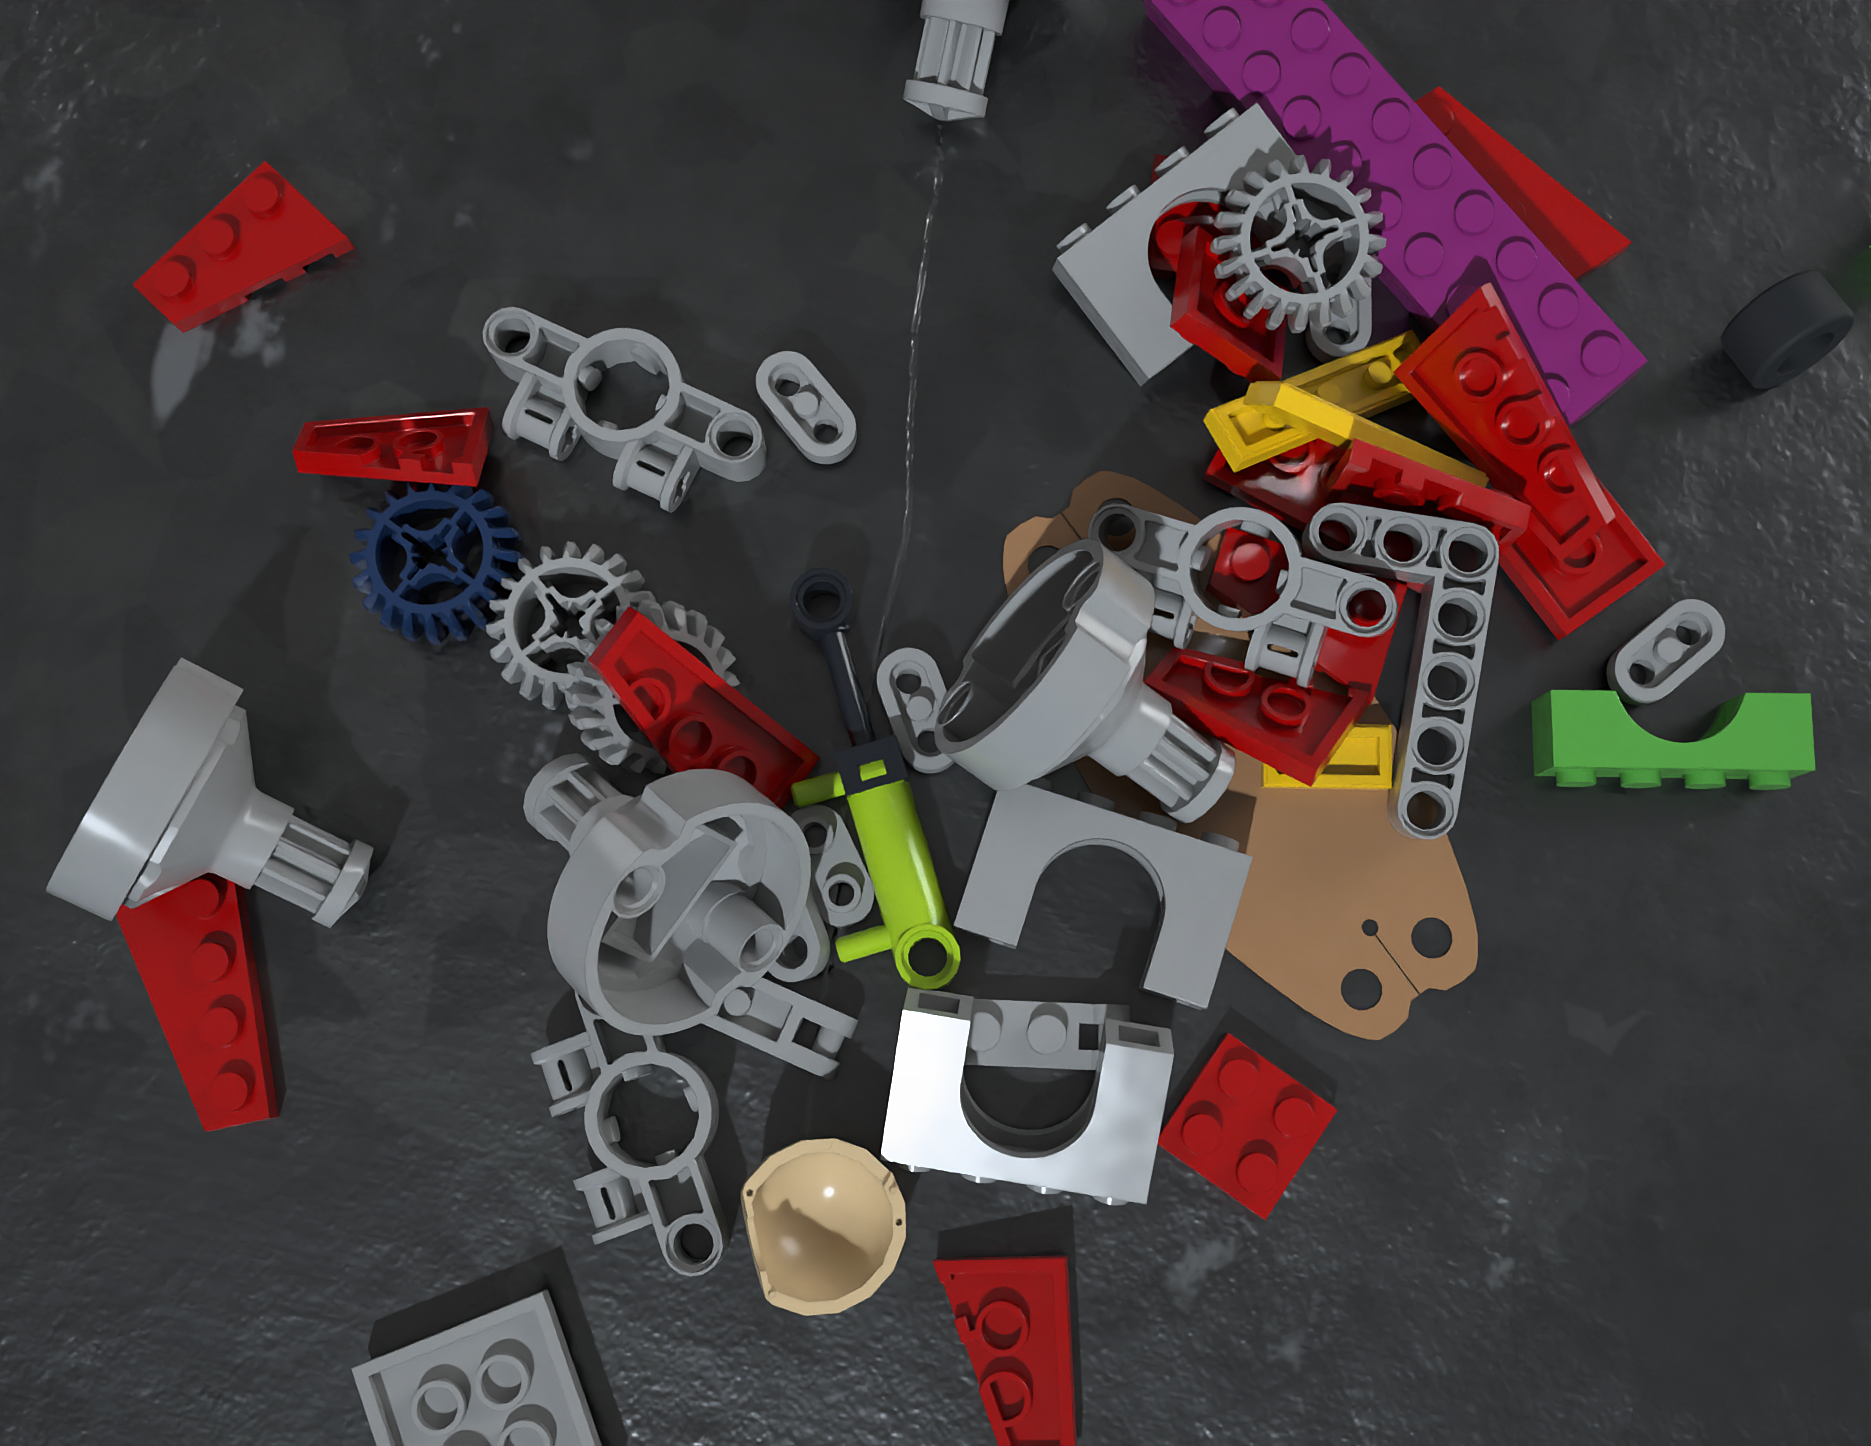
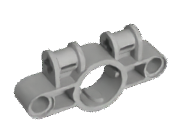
[482,307,768,513]
[1088,503,1399,688]
[531,991,730,1276]

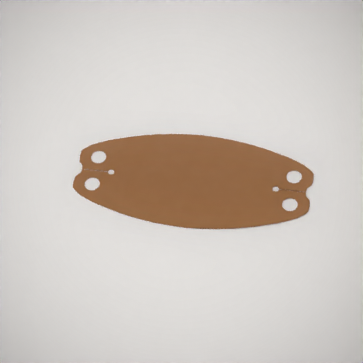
[1003,471,1478,1040]

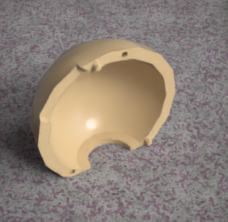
[741,1138,906,1316]

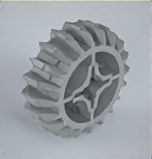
[1210,155,1387,333]
[486,541,656,711]
[563,599,740,774]

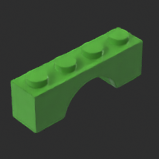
[1531,690,1815,790]

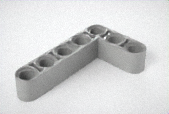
[1302,503,1499,839]

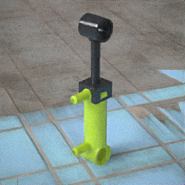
[790,567,961,991]

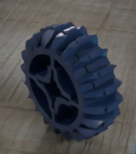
[348,481,524,645]

